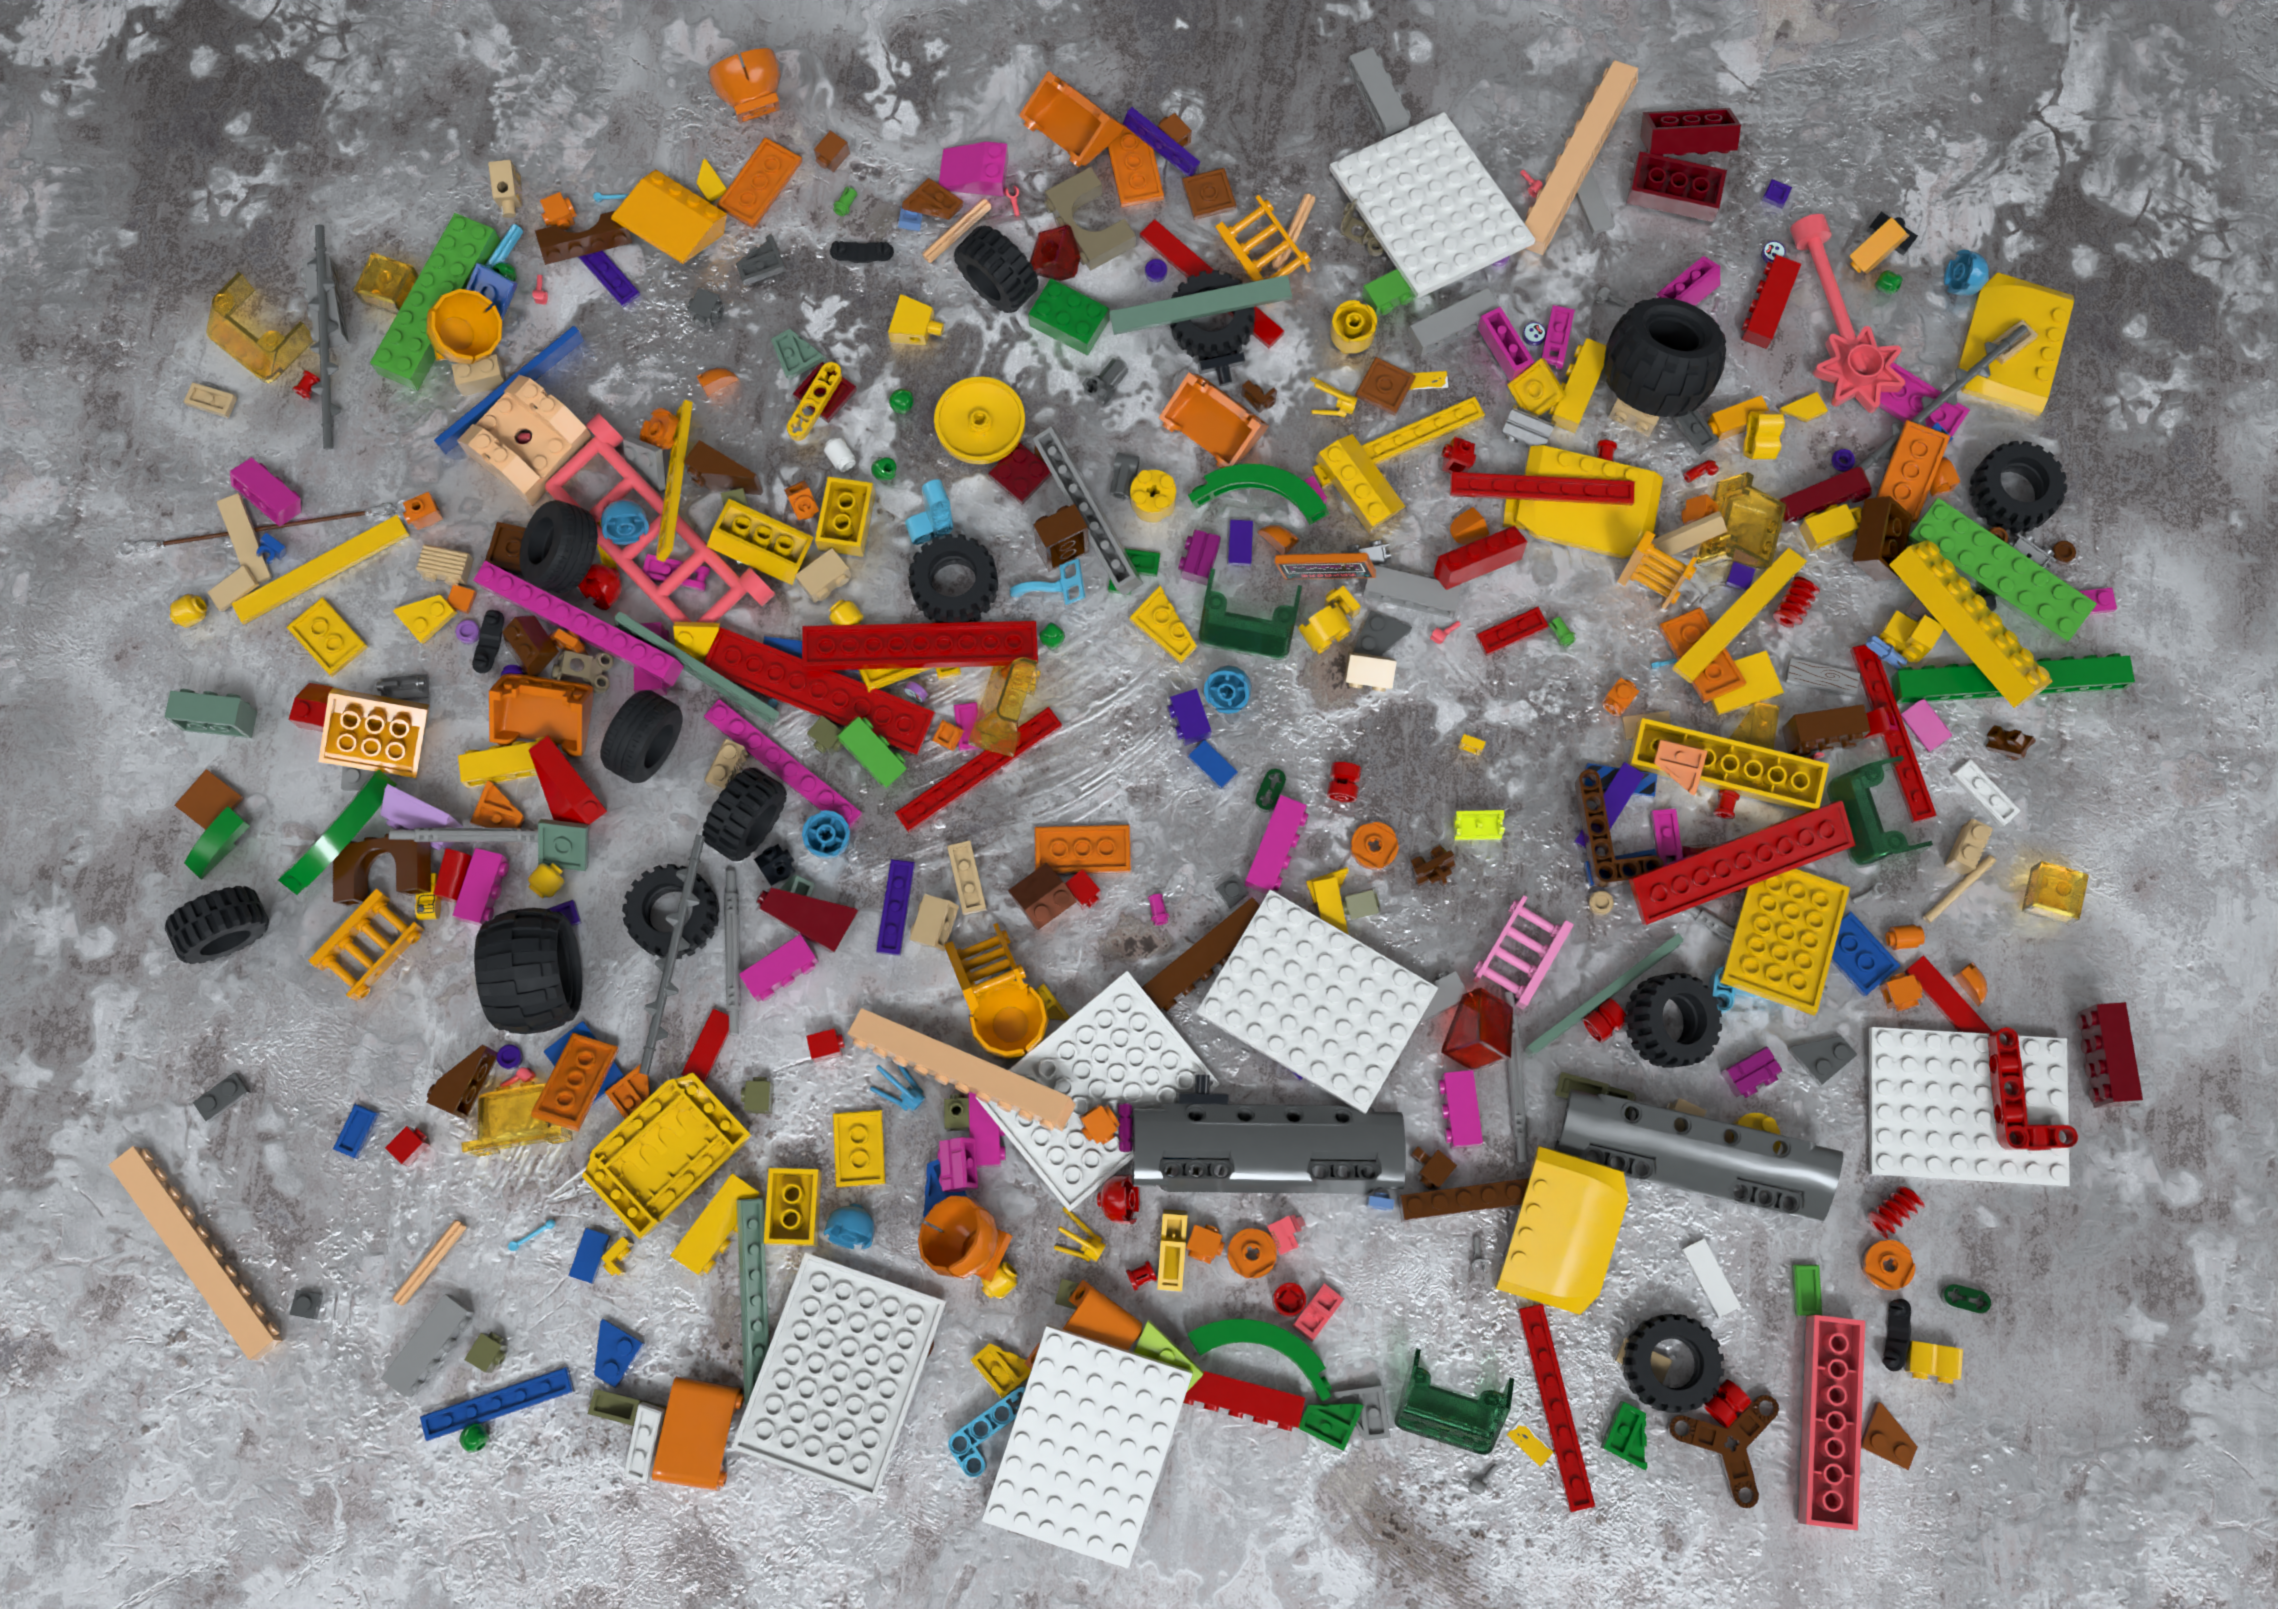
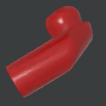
[1683,460,1719,483]

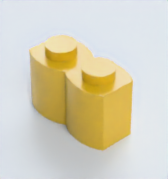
[1743,411,1785,460]
[1905,1341,1963,1384]

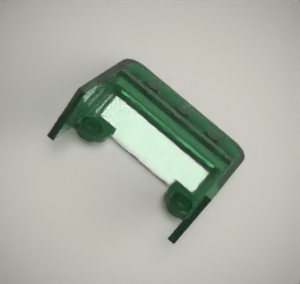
[1198,568,1302,661]
[1827,755,1933,868]
[1394,1348,1514,1455]

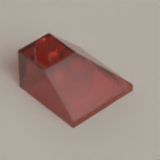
[1030,225,1081,281]

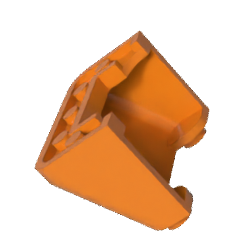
[1019,71,1125,167]
[1158,372,1269,468]
[489,673,594,756]
[652,1376,744,1491]

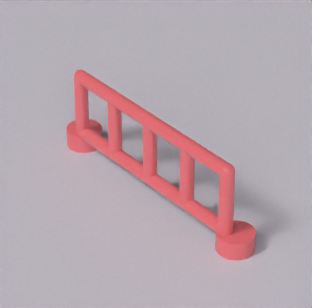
[545,413,775,623]

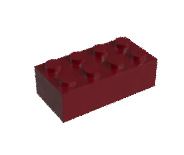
[1640,108,1741,156]
[1626,151,1727,222]
[2077,1002,2143,1108]

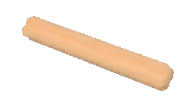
[1272,193,1315,271]
[922,198,991,263]
[392,1220,466,1306]

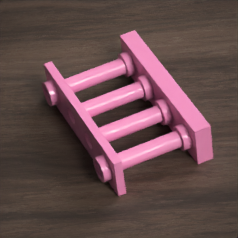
[1473,895,1574,1010]

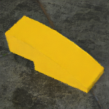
[1157,1209,1188,1291]

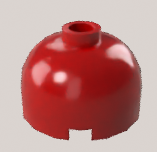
[578,563,622,610]
[1097,1174,1140,1225]

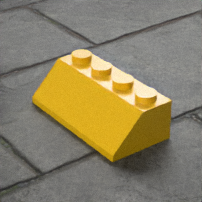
[1315,434,1406,533]
[706,498,814,585]
[670,1173,763,1276]

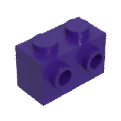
[1167,688,1212,746]

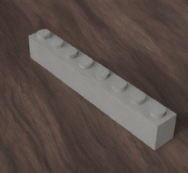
[1032,426,1144,596]

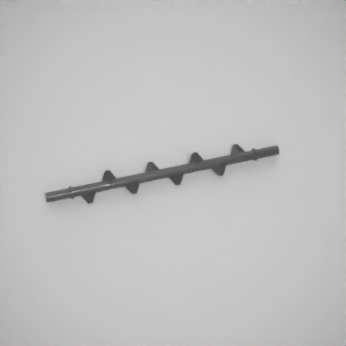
[307,224,341,450]
[1855,324,2028,471]
[639,834,705,1075]

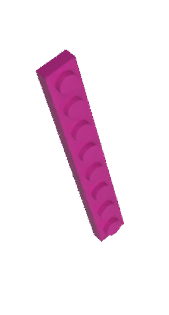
[704,699,862,829]

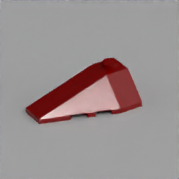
[288,683,333,732]
[529,735,607,825]

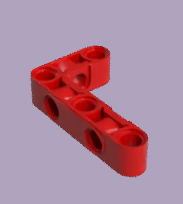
[1988,1027,2078,1151]

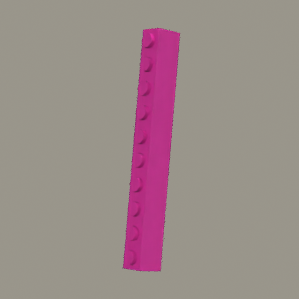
[473,561,684,687]

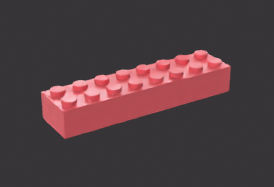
[1798,1315,1865,1531]

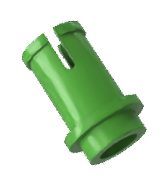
[833,187,858,217]
[1548,616,1576,647]

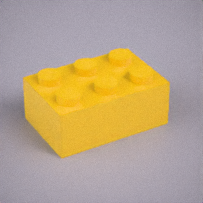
[815,477,876,557]
[764,1168,822,1247]

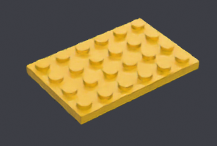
[1720,869,1850,1016]

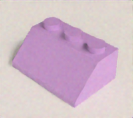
[381,784,463,851]

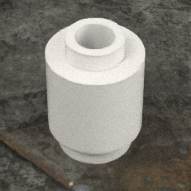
[824,438,856,473]

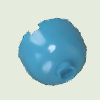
[1944,249,1989,296]
[601,500,649,545]
[1204,665,1252,714]
[802,810,851,860]
[823,1204,875,1249]

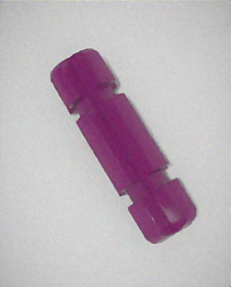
[1118,1103,1133,1152]

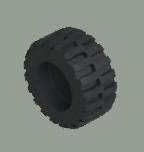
[954,226,1039,313]
[1170,270,1255,361]
[1969,441,2067,533]
[908,534,999,623]
[702,767,787,861]
[622,864,720,959]
[165,886,269,964]
[1624,972,1722,1068]
[1622,1314,1725,1413]

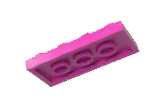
[1878,362,1970,436]

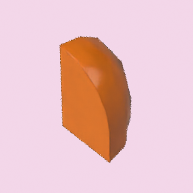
[696,367,739,396]
[1929,457,1961,497]
[1450,507,1490,545]
[1257,524,1299,555]
[1953,962,1988,1007]

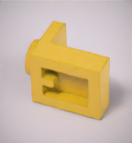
[1324,586,1361,619]
[601,1236,634,1276]

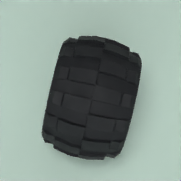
[1604,298,1726,417]
[474,907,582,1034]

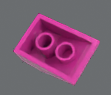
[939,142,1009,197]

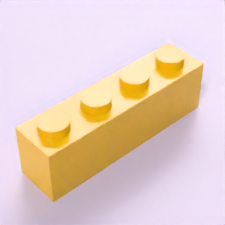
[1549,338,1606,433]
[458,737,558,788]

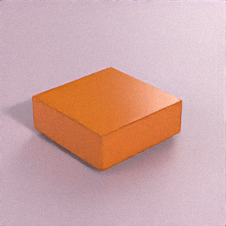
[447,585,477,614]
[932,720,964,751]

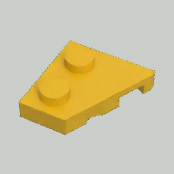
[393,595,458,644]
[673,622,720,663]
[970,1343,1031,1400]

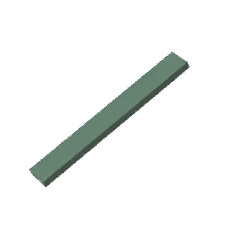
[1109,275,1292,335]
[615,611,779,726]
[1524,933,1684,1057]
[736,1198,769,1405]

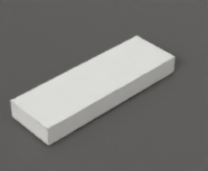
[1951,759,2021,828]
[1681,1238,1741,1318]
[624,1402,665,1484]

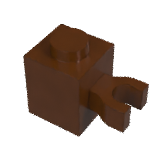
[1410,1147,1457,1190]

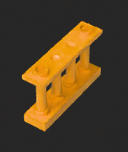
[1215,195,1311,282]
[1617,530,1698,609]
[308,888,425,1002]
[944,923,1026,1011]

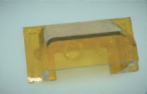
[1696,472,1786,569]
[968,658,1041,757]
[461,1082,573,1158]

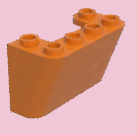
[1024,1280,1142,1369]

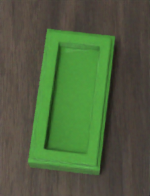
[1792,1265,1823,1316]

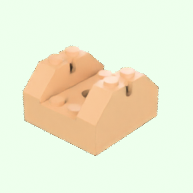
[457,375,593,506]

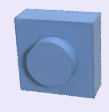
[898,206,923,231]
[1366,1192,1394,1212]

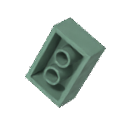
[164,688,257,738]

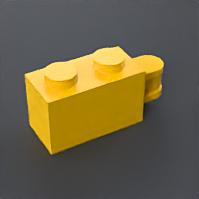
[1799,504,1862,552]

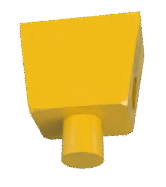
[888,294,944,345]

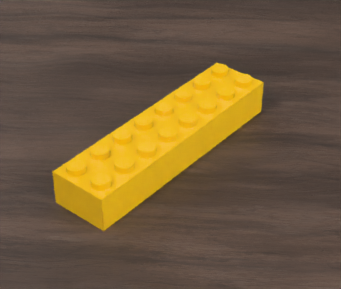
[1889,540,2053,708]
[1627,718,1829,812]

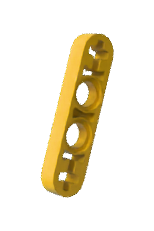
[787,362,842,441]

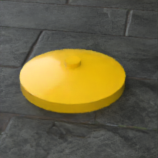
[934,377,1025,464]

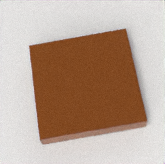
[1182,168,1237,220]
[1355,357,1416,416]
[174,769,244,830]

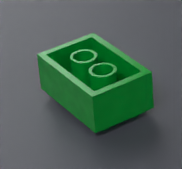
[1028,278,1110,356]

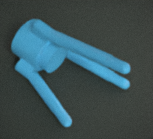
[870,1065,926,1112]

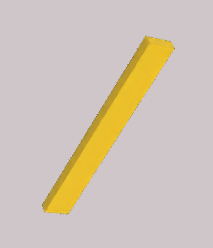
[1312,396,1485,489]
[656,399,693,562]
[231,515,410,625]
[1672,548,1807,684]

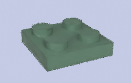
[538,819,588,871]

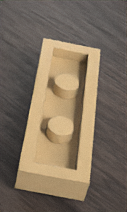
[947,841,987,916]

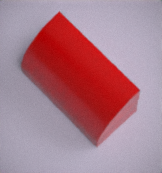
[433,848,472,903]

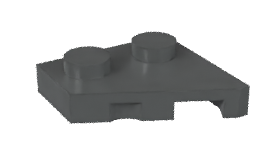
[736,234,786,286]
[1353,611,1412,656]
[1788,1036,1858,1086]

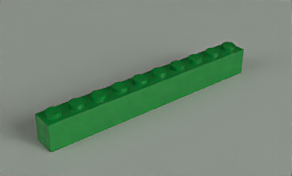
[1891,653,2135,704]

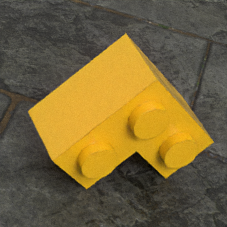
[1878,610,1944,664]

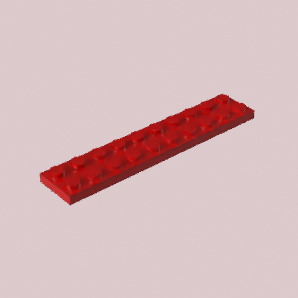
[802,621,1038,671]
[703,627,936,756]
[1628,800,1856,925]

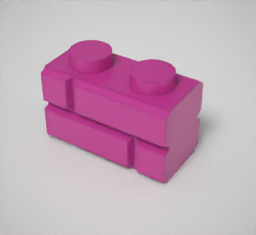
[937,1137,978,1192]

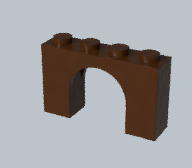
[333,829,431,907]

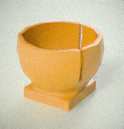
[426,289,502,365]
[969,980,1049,1059]

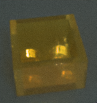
[353,252,419,315]
[2021,861,2089,926]

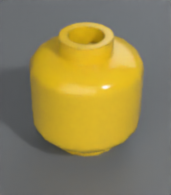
[170,594,207,628]
[829,599,863,625]
[528,863,564,899]
[981,1261,1018,1299]

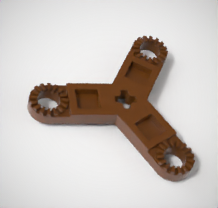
[1668,1395,1779,1509]

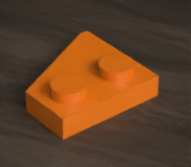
[549,629,589,661]
[1653,739,1708,795]
[470,781,525,828]
[605,1064,651,1119]

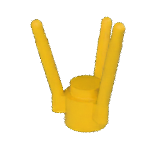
[1310,377,1357,418]
[1054,1207,1106,1263]

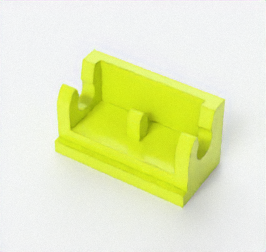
[1453,810,1505,840]

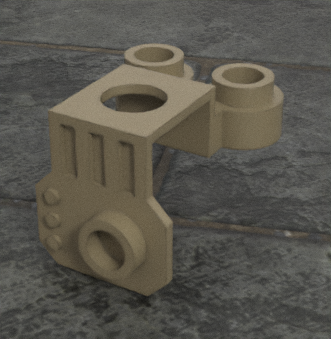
[1340,198,1384,256]
[551,650,614,694]

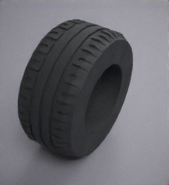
[519,500,598,593]
[600,690,683,783]

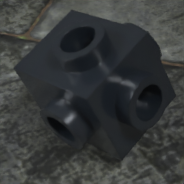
[754,844,795,886]

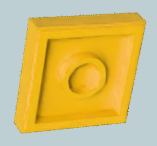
[1507,358,1566,416]

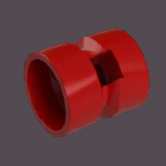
[1327,762,1362,803]
[1582,998,1627,1044]
[1272,1282,1306,1317]
[1702,1379,1752,1428]

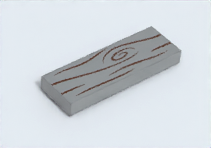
[1785,658,1860,697]

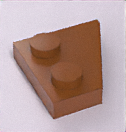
[902,178,964,220]
[1861,1402,1918,1470]

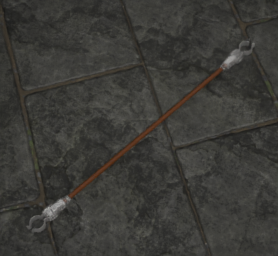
[117,500,405,557]

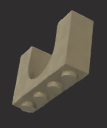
[1044,167,1136,271]

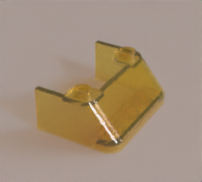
[206,272,314,383]

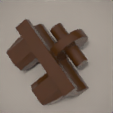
[1985,725,2036,761]
[1411,845,1456,887]

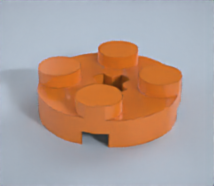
[639,408,679,451]
[1351,822,1399,871]
[1227,1228,1277,1279]
[1862,1240,1915,1290]

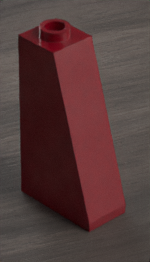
[756,887,859,953]

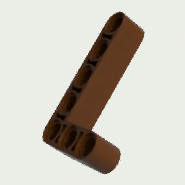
[1575,769,1665,888]

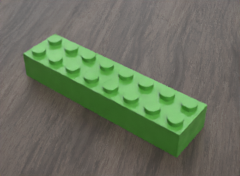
[370,213,501,391]
[1908,498,2097,644]

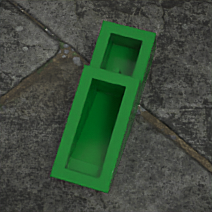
[184,806,251,880]

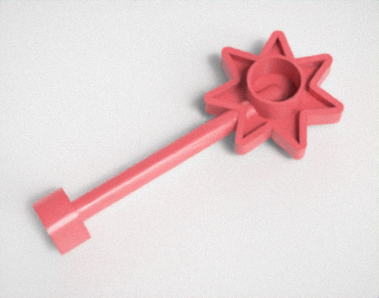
[1790,214,1905,413]

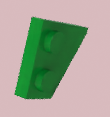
[1600,1401,1647,1471]
[1298,1403,1365,1451]

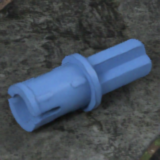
[1865,635,1907,671]

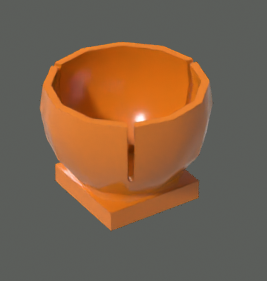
[708,48,781,124]
[918,1196,1013,1282]

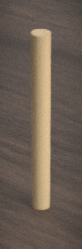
[1923,855,1996,924]

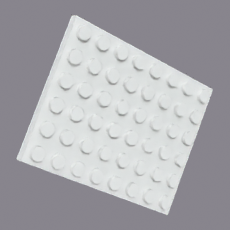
[1329,112,1535,299]
[1196,890,1438,1114]
[975,971,1220,1212]
[1869,1027,2070,1187]
[731,1253,947,1500]
[982,1324,1192,1568]

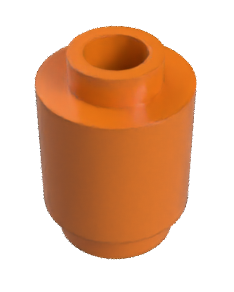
[1885,924,1925,950]

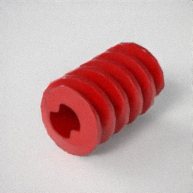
[1773,576,1820,628]
[1867,1186,1925,1239]

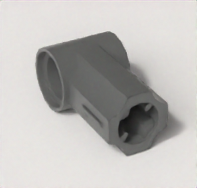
[1110,452,1140,500]

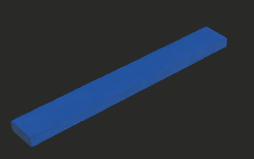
[434,326,584,455]

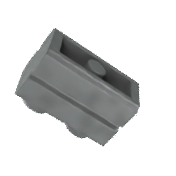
[1502,405,1556,448]

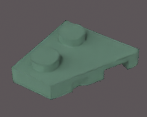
[771,328,826,380]

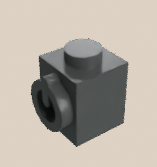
[687,288,725,328]

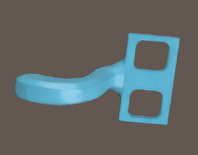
[1009,558,1086,605]

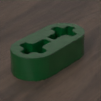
[1255,768,1286,813]
[1940,1284,1991,1314]

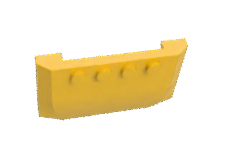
[1957,272,2074,416]
[1515,445,1663,559]
[582,1073,752,1240]
[1495,1145,1629,1315]

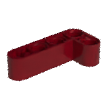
[1776,467,1872,524]

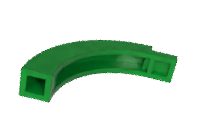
[1188,464,1330,525]
[278,769,397,895]
[1187,1319,1332,1402]

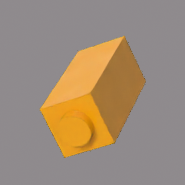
[1850,217,1909,274]
[1707,395,1769,441]

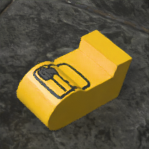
[415,873,441,920]

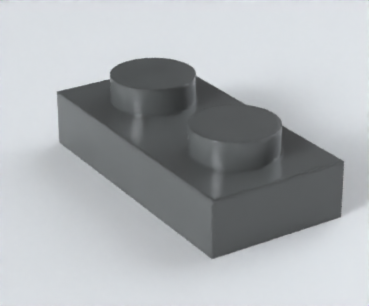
[1673,409,1719,455]
[193,1073,250,1123]

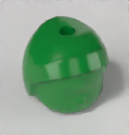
[492,262,517,281]
[1875,270,1903,295]
[889,388,914,415]
[871,457,897,481]
[1039,622,1065,650]
[459,1423,490,1453]

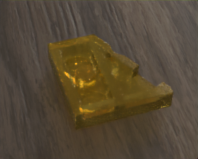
[1729,702,1780,750]

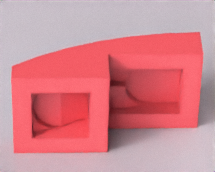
[1292,1283,1344,1342]

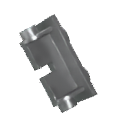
[2008,532,2057,570]
[1341,539,1391,564]
[376,674,428,699]

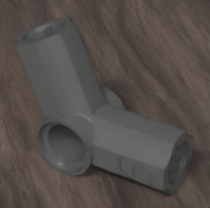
[1082,359,1128,405]

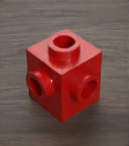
[1441,437,1476,473]

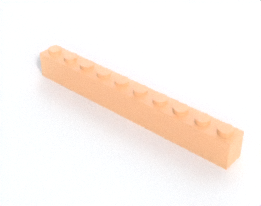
[1524,60,1638,255]
[847,1008,1076,1131]
[108,1146,283,1360]

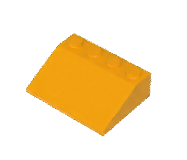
[611,169,727,264]
[318,688,430,778]

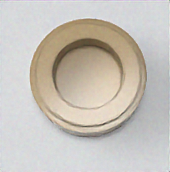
[1588,891,1614,916]

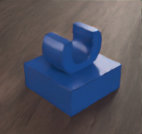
[256,533,286,564]

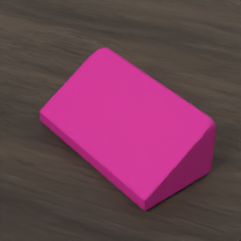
[1901,699,1952,752]

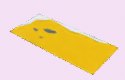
[1410,371,1448,390]
[1507,1420,1554,1467]

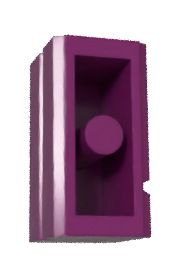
[1178,530,1221,585]
[1721,1046,1783,1098]

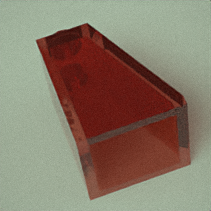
[1441,987,1513,1072]

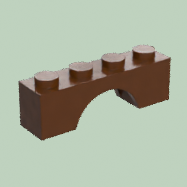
[535,210,632,265]

